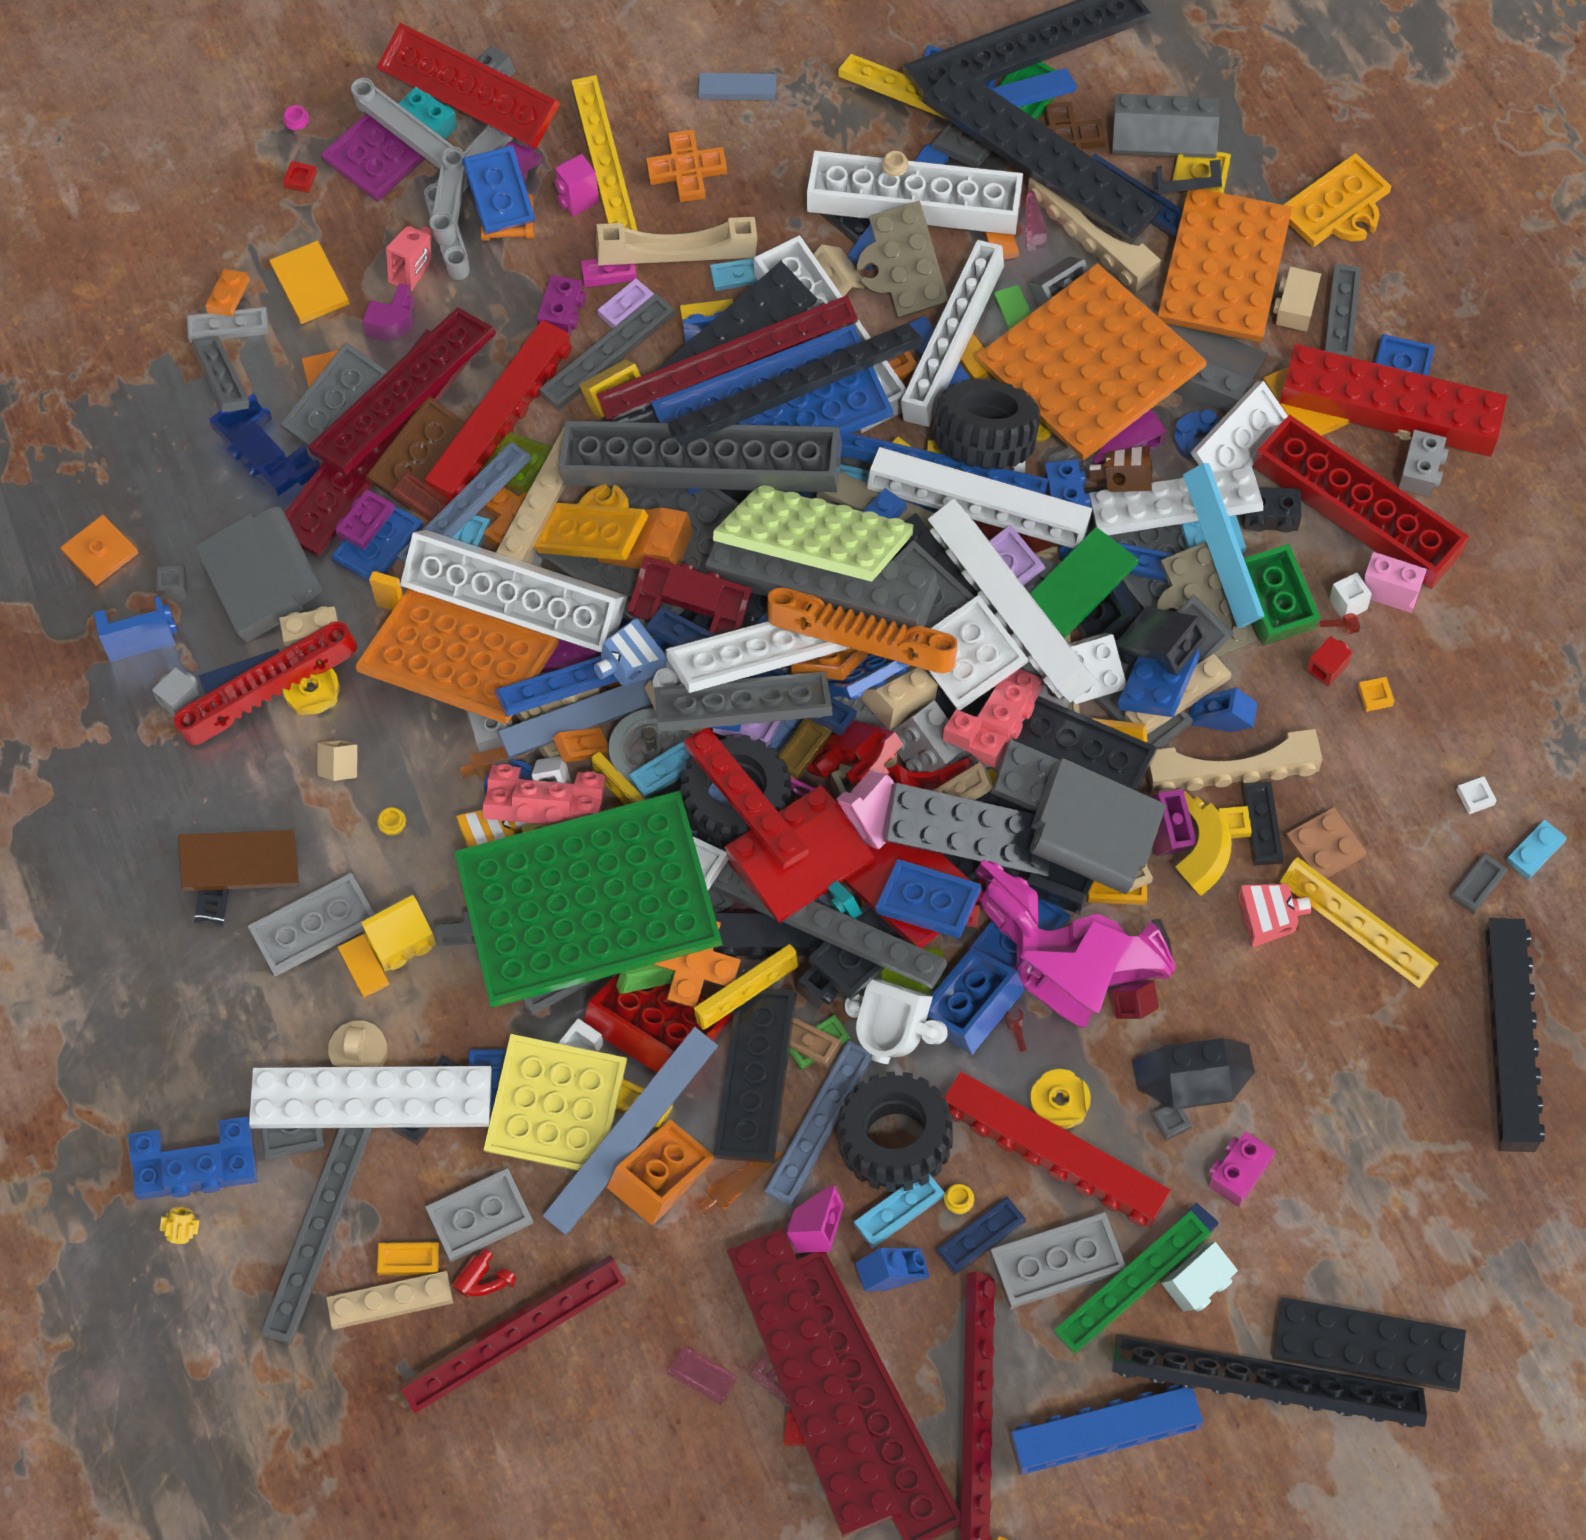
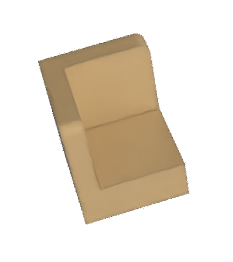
[317,740,357,781]

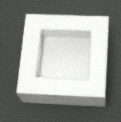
[1456,776,1497,814]

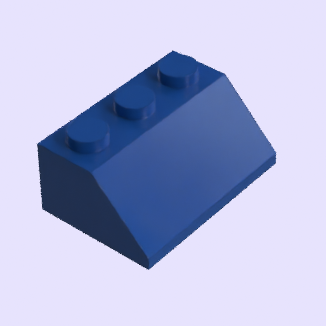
[926,947,1025,1055]

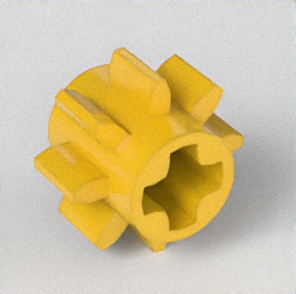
[160,1207,199,1244]

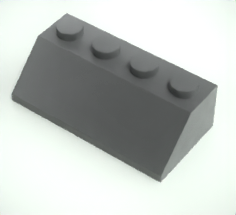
[1112,93,1219,158]

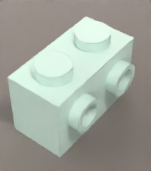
[1161,1242,1238,1312]

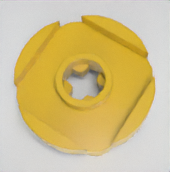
[282,661,340,715]
[1030,1069,1091,1129]

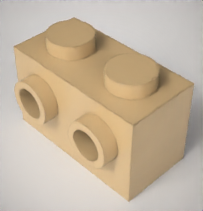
[1273,267,1321,332]
[279,606,339,651]

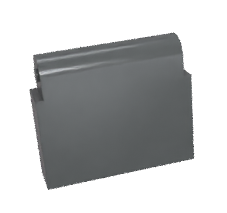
[195,507,322,643]
[1030,758,1167,894]

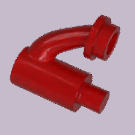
[451,1248,517,1298]

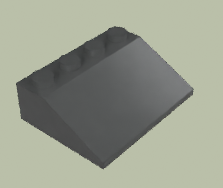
[1165,323,1269,414]

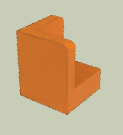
[888,351,918,388]

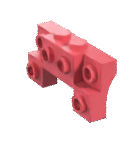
[943,669,1043,768]
[483,764,606,825]

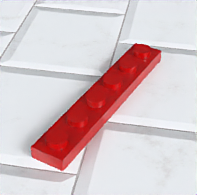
[684,727,808,869]

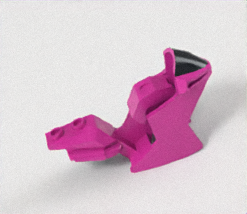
[975,859,1175,1028]

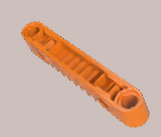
[767,587,958,673]

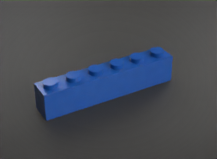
[1010,1384,1203,1475]

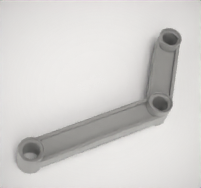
[351,78,466,246]
[424,126,513,280]

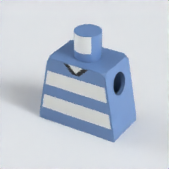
[594,618,667,686]

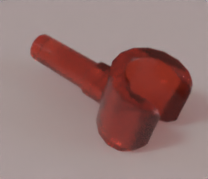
[1320,613,1360,634]
[1006,1009,1027,1053]

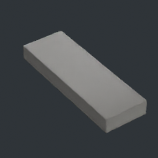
[187,307,269,343]

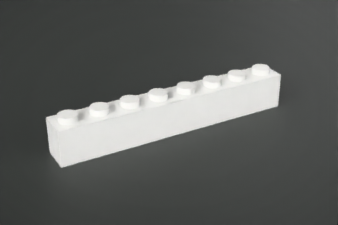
[901,240,1004,427]
[867,447,1092,549]

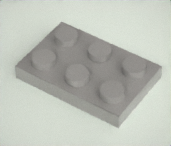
[425,1168,534,1262]

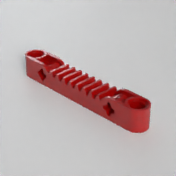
[173,621,357,745]

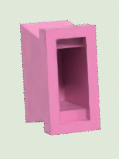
[1363,552,1427,613]
[837,770,894,849]

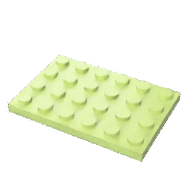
[713,485,914,582]

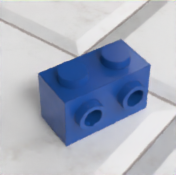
[1044,459,1090,508]

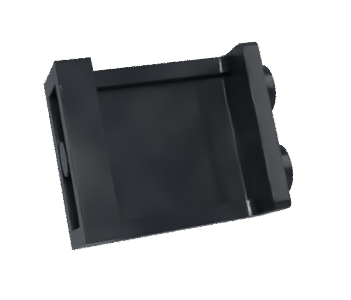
[1152,160,1222,195]
[1116,607,1207,675]
[1027,861,1094,915]

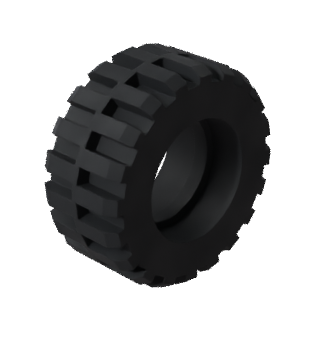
[933,379,1041,470]
[681,734,791,848]
[837,1071,953,1192]

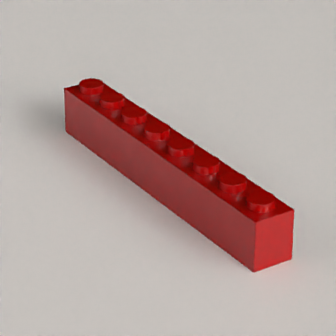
[425,320,572,504]
[944,1071,1171,1229]

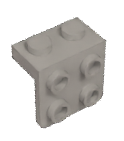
[890,700,964,773]

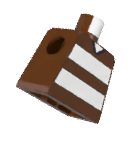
[1090,445,1153,492]

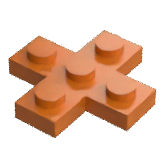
[646,130,727,203]
[483,482,534,548]
[652,921,741,1008]

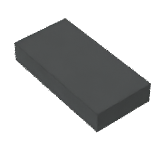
[1450,853,1508,914]

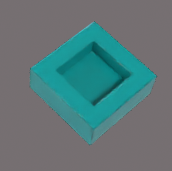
[828,880,862,919]

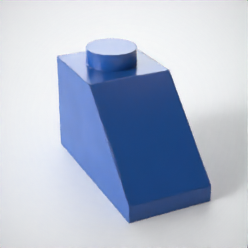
[1190,687,1258,732]

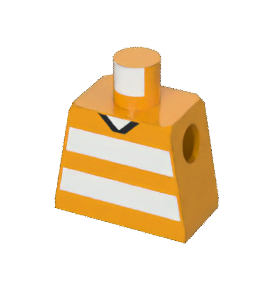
[456,810,528,847]

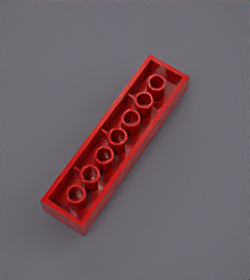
[1279,344,1508,457]
[1253,414,1469,590]

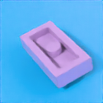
[597,279,654,329]

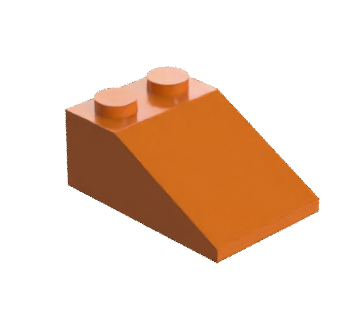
[597,507,693,570]
[606,1119,715,1225]

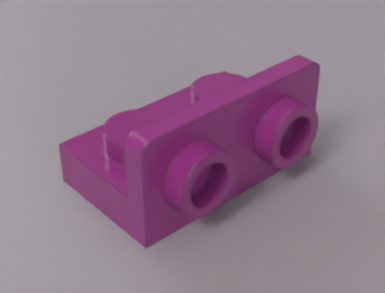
[335,489,395,550]

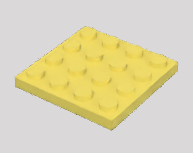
[484,1034,627,1171]

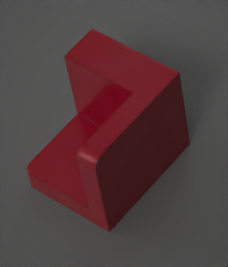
[1111,980,1159,1019]

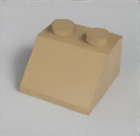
[859,665,938,730]

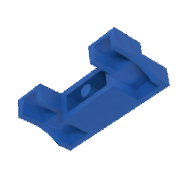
[129,1117,258,1200]

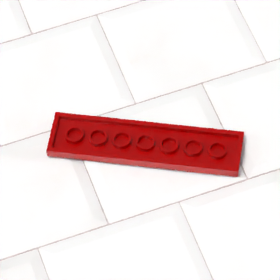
[376,23,560,149]

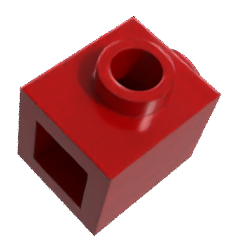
[1306,635,1353,687]

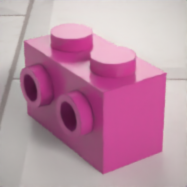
[554,154,599,217]
[1209,1131,1275,1207]

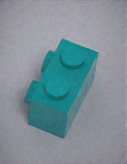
[399,87,457,140]

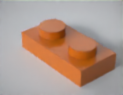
[205,269,250,316]
[553,727,609,763]

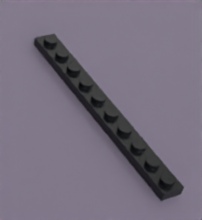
[668,323,922,446]

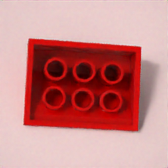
[725,785,875,923]
[583,973,733,1073]

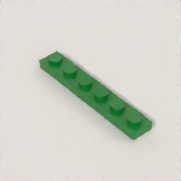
[1054,1211,1212,1355]

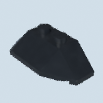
[1132,1038,1255,1110]

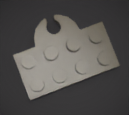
[857,200,949,319]
[1155,542,1257,658]

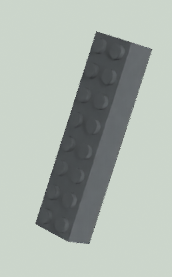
[705,518,940,636]

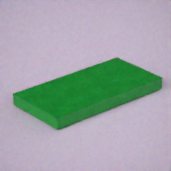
[1030,527,1139,639]

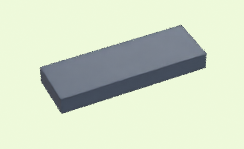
[699,73,776,100]

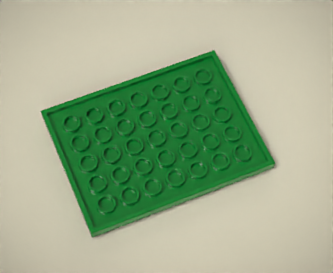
[454,791,723,1008]

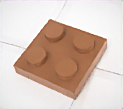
[1285,807,1367,878]

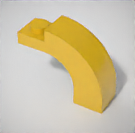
[1175,791,1231,896]

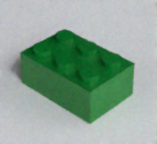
[1244,544,1321,646]

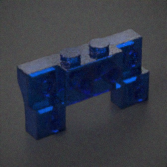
[209,394,321,497]

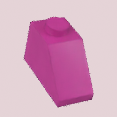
[786,1185,844,1253]

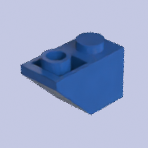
[855,1248,930,1291]

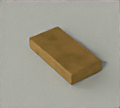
[778,718,832,780]

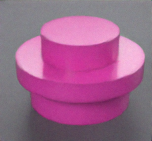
[283,105,309,130]

